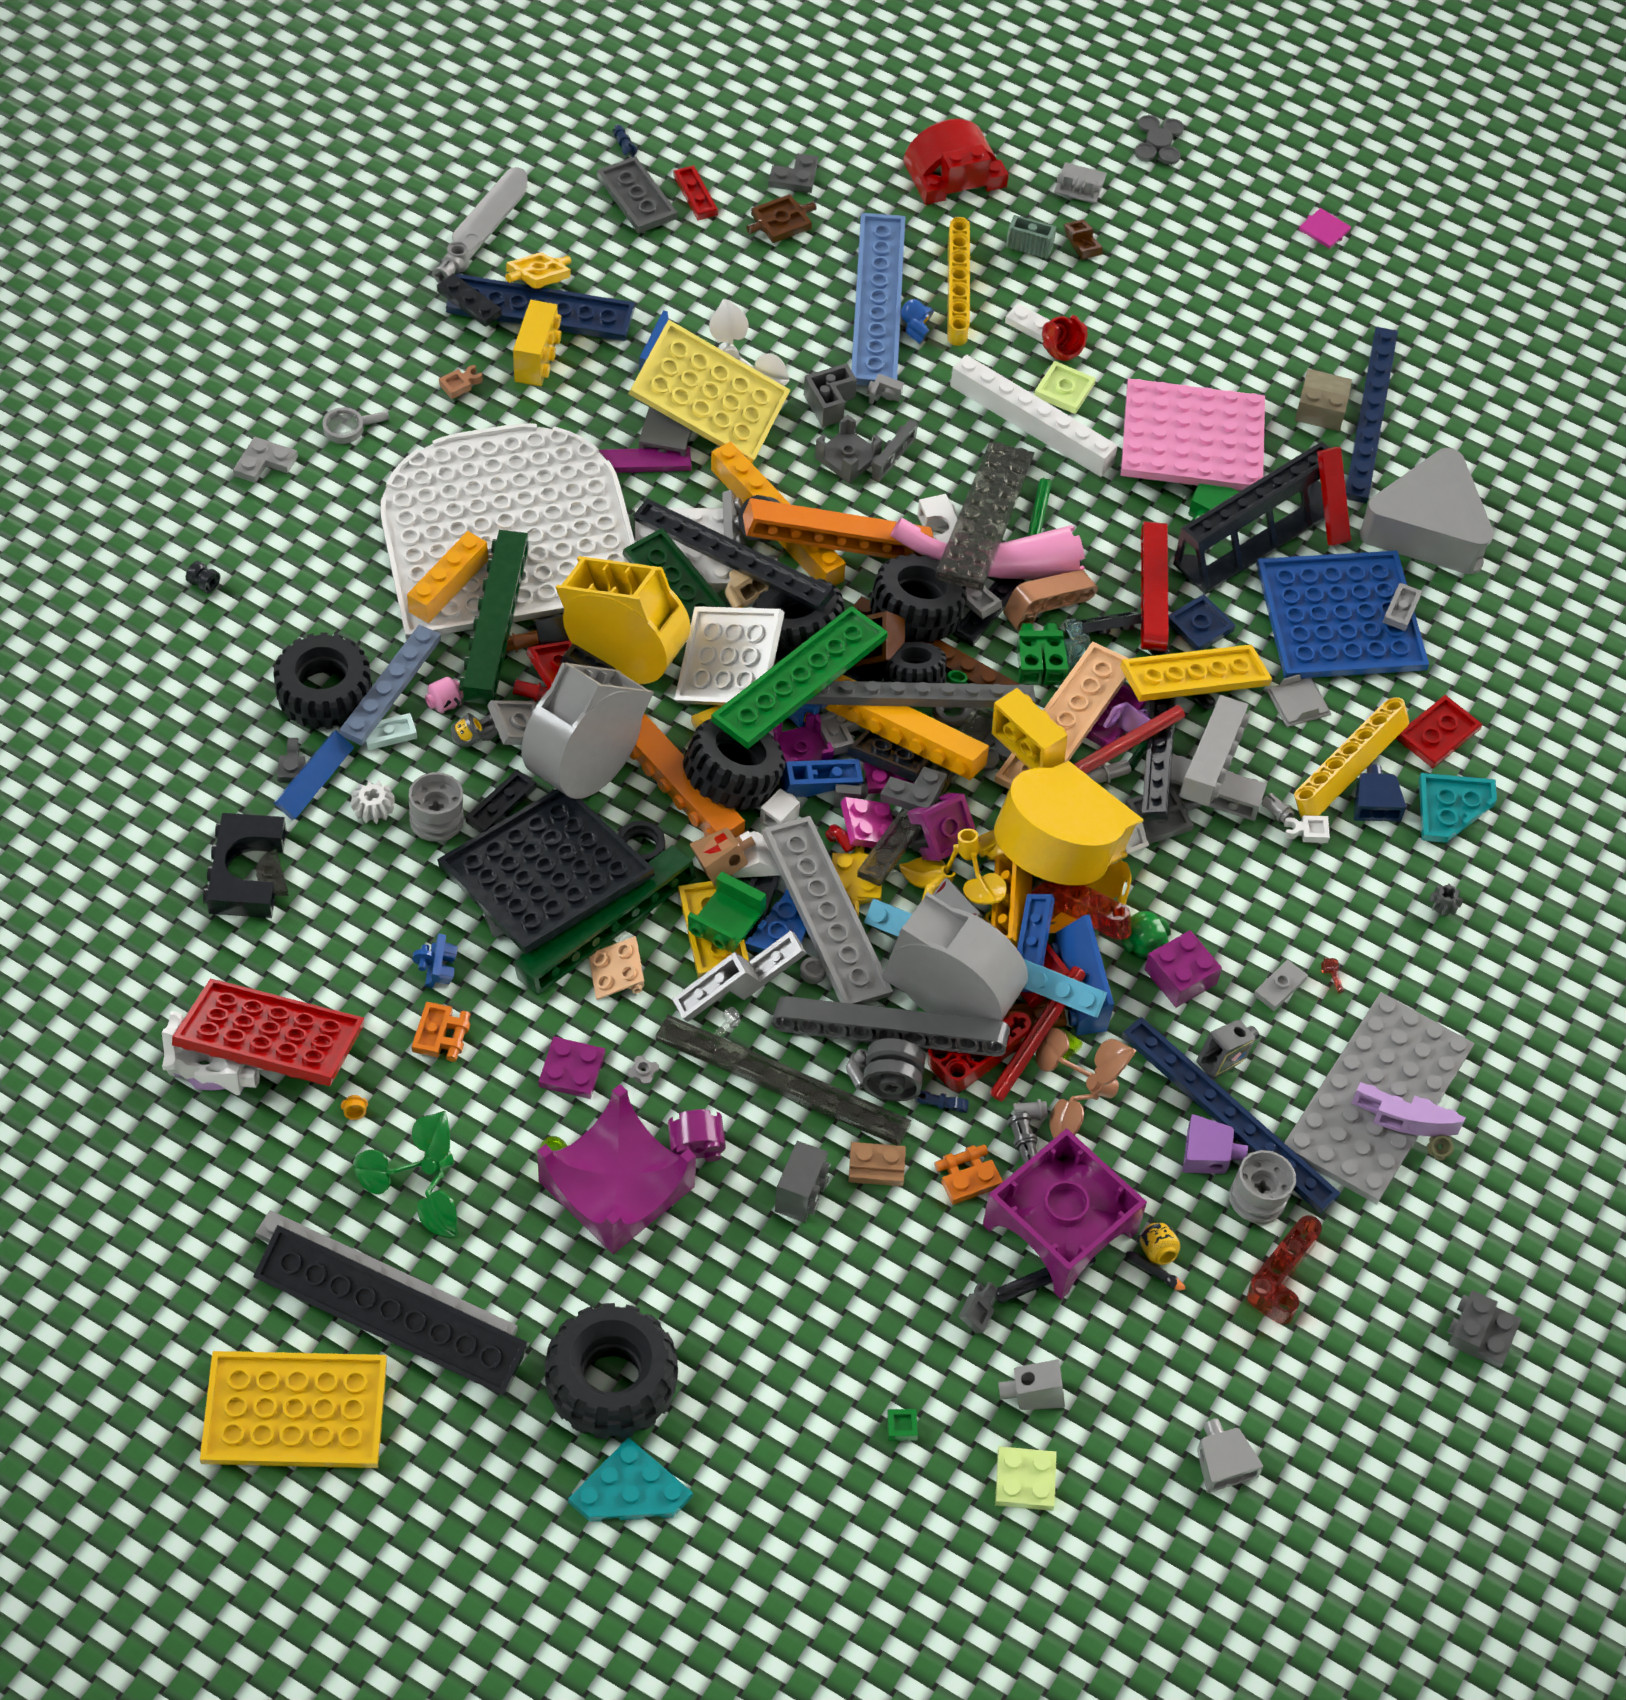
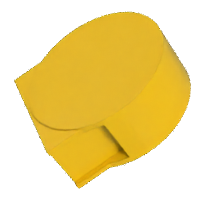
[555,556,691,684]
[994,761,1144,885]

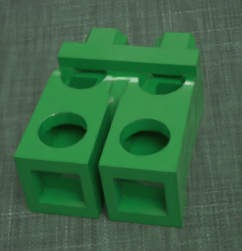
[1016,623,1069,685]

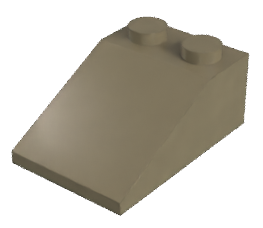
[1295,369,1352,431]

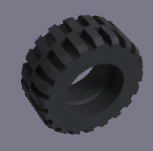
[870,554,967,642]
[752,577,845,662]
[273,632,372,729]
[683,719,785,810]

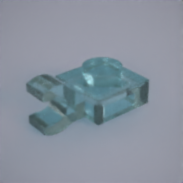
[1064,618,1091,665]

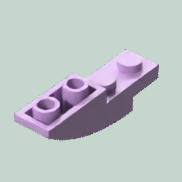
[1351,1082,1466,1137]

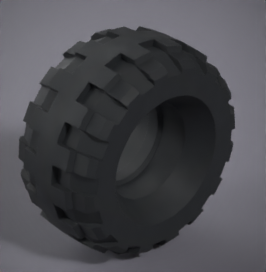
[545,1303,678,1440]

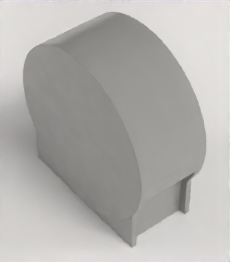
[522,663,654,799]
[882,892,1028,1021]

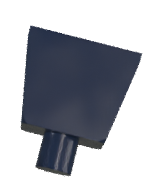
[1353,764,1406,822]

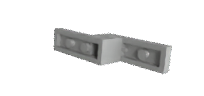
[672,931,807,1022]

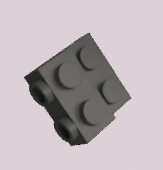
[1447,1290,1522,1369]

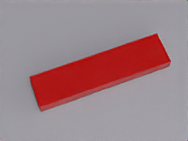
[1317,447,1351,546]

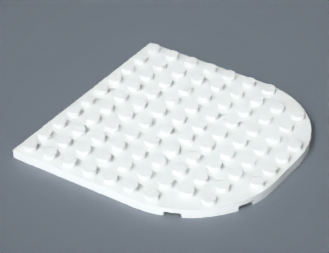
[380,424,635,641]

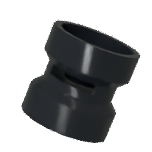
[185,561,221,594]

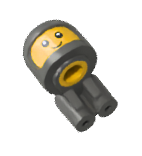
[451,713,499,748]

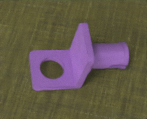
[1103,702,1151,733]

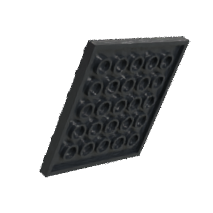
[437,789,655,955]

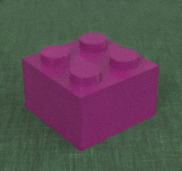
[1144,930,1222,1008]

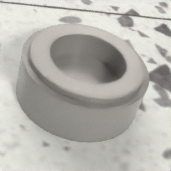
[800,957,826,984]

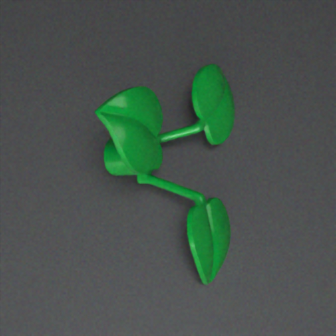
[353,1111,459,1237]

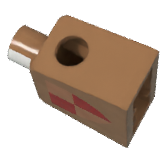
[690,828,755,886]

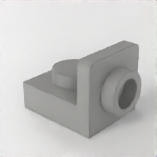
[867,373,904,404]

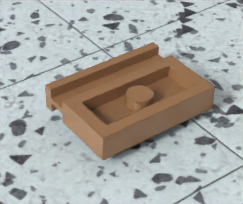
[848,1142,906,1187]

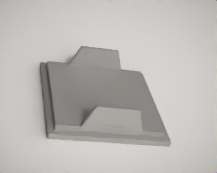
[1266,675,1332,727]

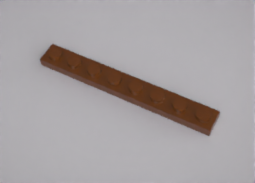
[853,596,1020,685]

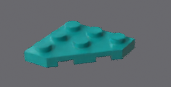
[1419,773,1497,843]
[568,1437,693,1522]

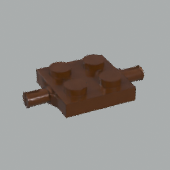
[746,194,817,243]

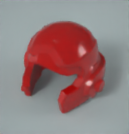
[1042,315,1088,361]

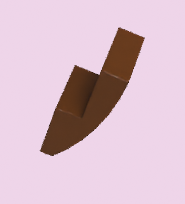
[1064,219,1103,260]

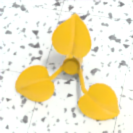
[899,829,1007,905]

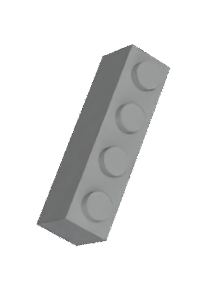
[1171,754,1267,821]

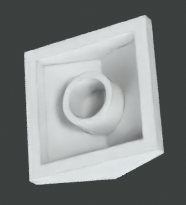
[733,831,781,878]

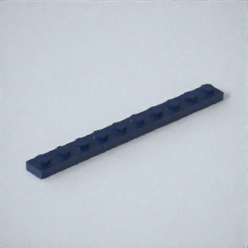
[1346,326,1398,504]
[1122,1017,1340,1214]

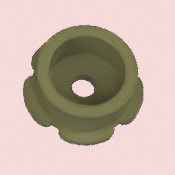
[1427,1135,1454,1160]

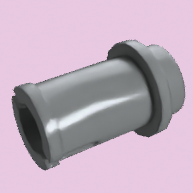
[1261,793,1294,823]
[1013,1099,1048,1121]

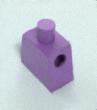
[1182,1114,1248,1174]

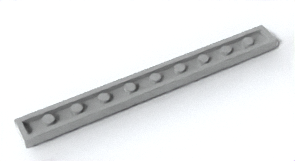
[255,1210,518,1335]

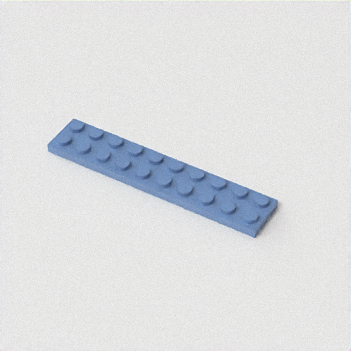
[851,213,905,386]

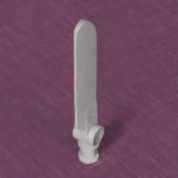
[432,167,528,283]

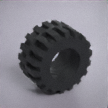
[884,641,946,683]

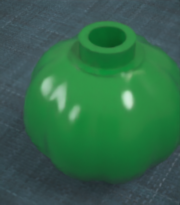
[1121,911,1171,959]

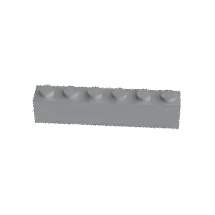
[1179,695,1250,806]

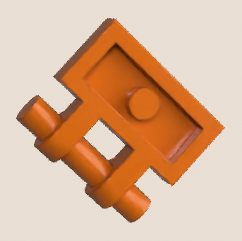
[412,1002,471,1062]
[934,1144,1003,1205]

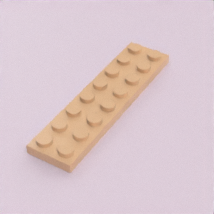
[995,642,1129,789]

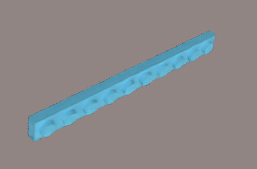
[864,898,1107,1018]

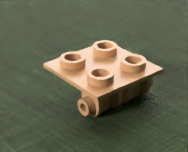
[589,936,644,1000]

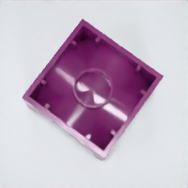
[537,1084,696,1255]
[982,1128,1147,1300]

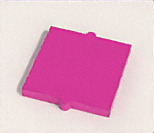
[1299,208,1351,249]

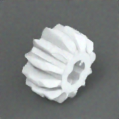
[350,780,395,824]

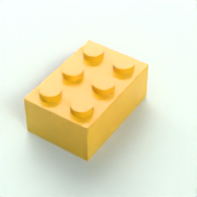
[513,300,561,387]
[992,688,1068,769]

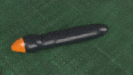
[1126,1251,1185,1291]

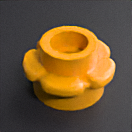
[341,1095,368,1120]

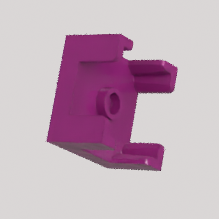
[769,713,834,763]
[907,793,980,861]

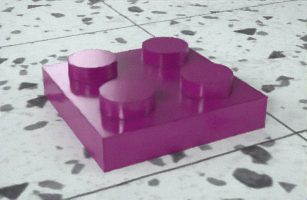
[538,1036,605,1099]

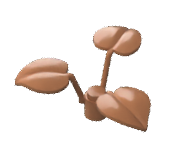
[1036,1028,1136,1138]

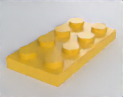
[678,881,749,979]

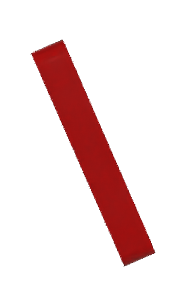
[1141,521,1168,652]

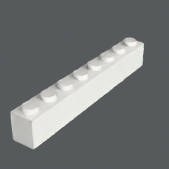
[950,355,1118,477]

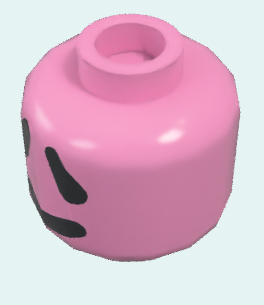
[425,677,464,714]

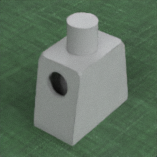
[998,1359,1065,1410]
[1197,1419,1263,1493]

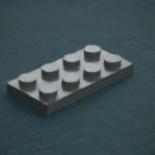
[597,156,678,233]

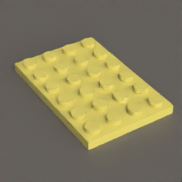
[628,320,790,463]

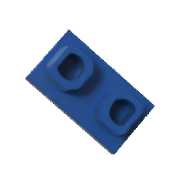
[412,933,458,988]

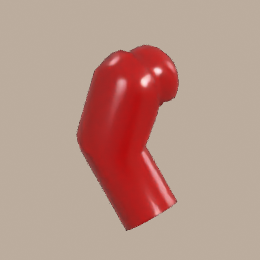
[825,824,856,853]

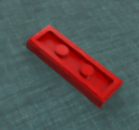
[673,165,718,221]

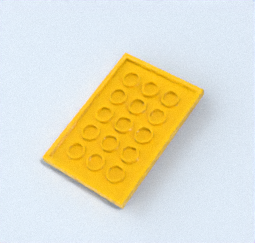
[200,1351,387,1468]

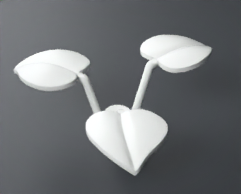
[709,299,790,386]

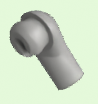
[846,1049,867,1089]

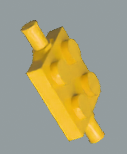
[505,252,571,289]
[832,846,884,917]

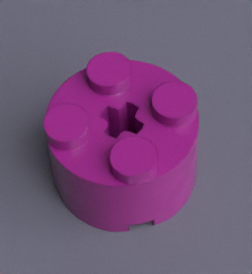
[668,1109,726,1162]

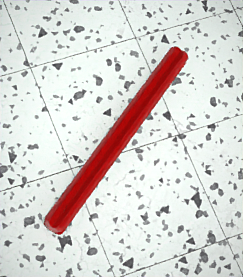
[1073,705,1185,774]
[990,966,1086,1102]

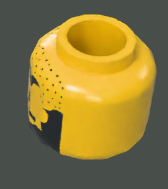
[1140,1223,1181,1265]

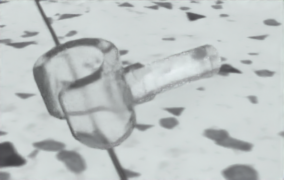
[710,1007,741,1041]

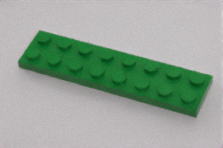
[711,606,888,749]

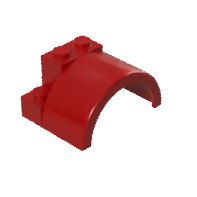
[903,119,1009,205]

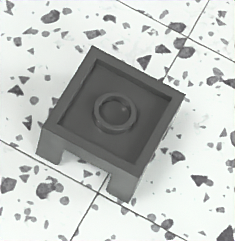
[815,415,883,484]

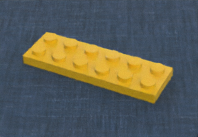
[1120,645,1272,702]

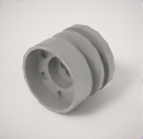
[409,772,463,842]
[1229,1150,1296,1224]

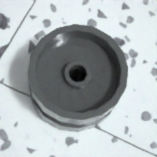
[862,1038,926,1102]

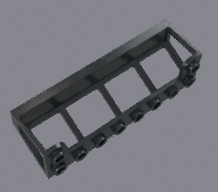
[1173,441,1329,595]

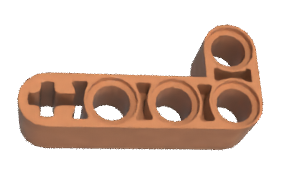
[1003,570,1098,632]

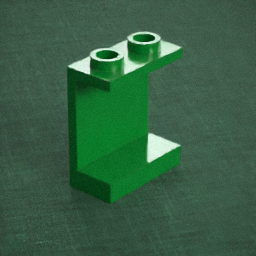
[688,871,766,953]

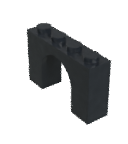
[203,813,287,918]

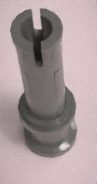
[1007,1113,1038,1164]

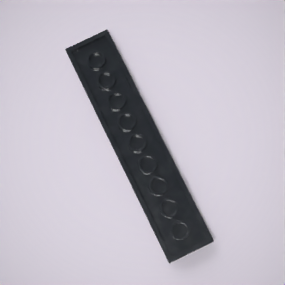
[253,1225,530,1396]

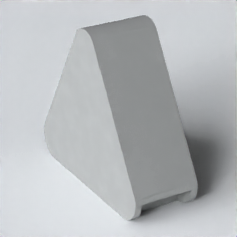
[1359,448,1494,574]

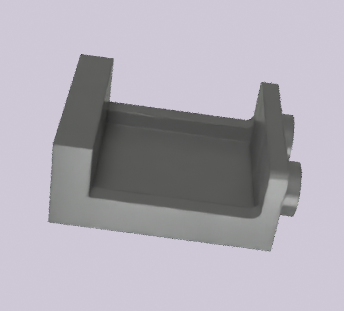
[639,406,692,457]

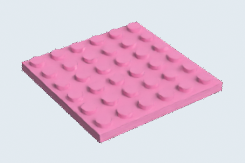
[1120,378,1265,491]

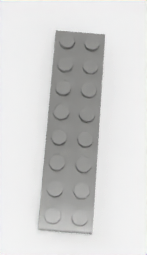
[762,816,893,1005]

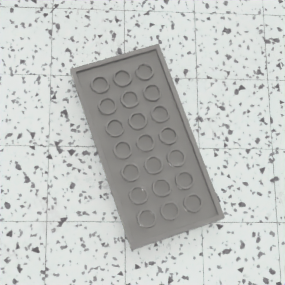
[1284,992,1475,1205]

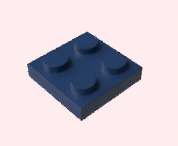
[1168,594,1236,651]

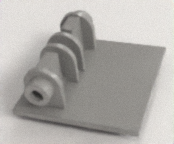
[1054,162,1107,204]

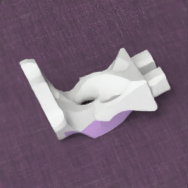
[162,1011,265,1095]

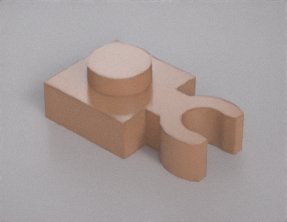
[439,365,483,399]

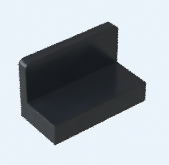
[532,613,570,645]

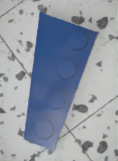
[745,889,807,964]

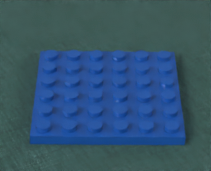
[1256,551,1429,679]

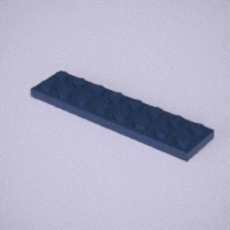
[446,274,635,341]

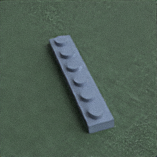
[340,624,441,745]

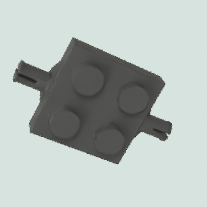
[1125,786,1201,844]

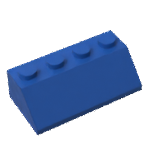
[1050,915,1114,1035]

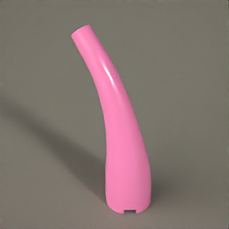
[890,517,1085,580]

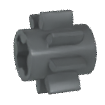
[1429,883,1463,916]

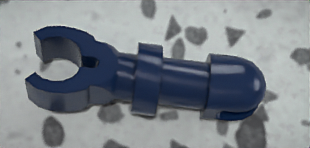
[612,124,638,157]
[915,1091,969,1113]

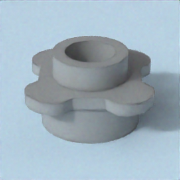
[627,1056,659,1085]

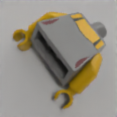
[922,865,992,924]

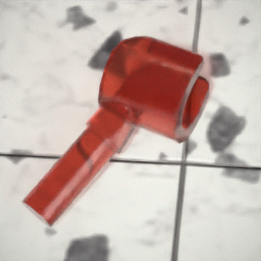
[1321,958,1344,993]

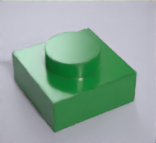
[887,1409,918,1441]

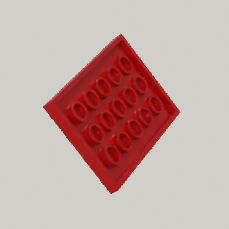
[172,978,365,1086]

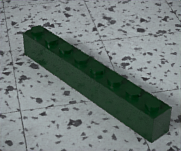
[459,530,529,704]
[513,845,696,996]

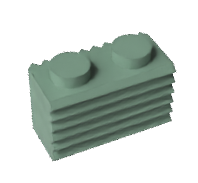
[1006,215,1057,259]

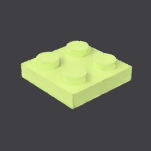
[1034,361,1096,414]
[995,1446,1056,1511]

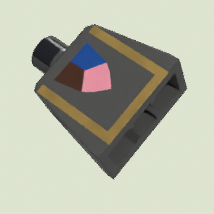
[1196,1020,1260,1080]

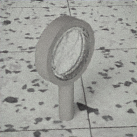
[323,407,390,444]

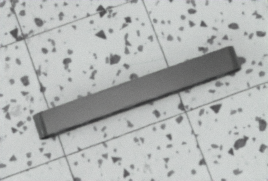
[771,996,1010,1056]

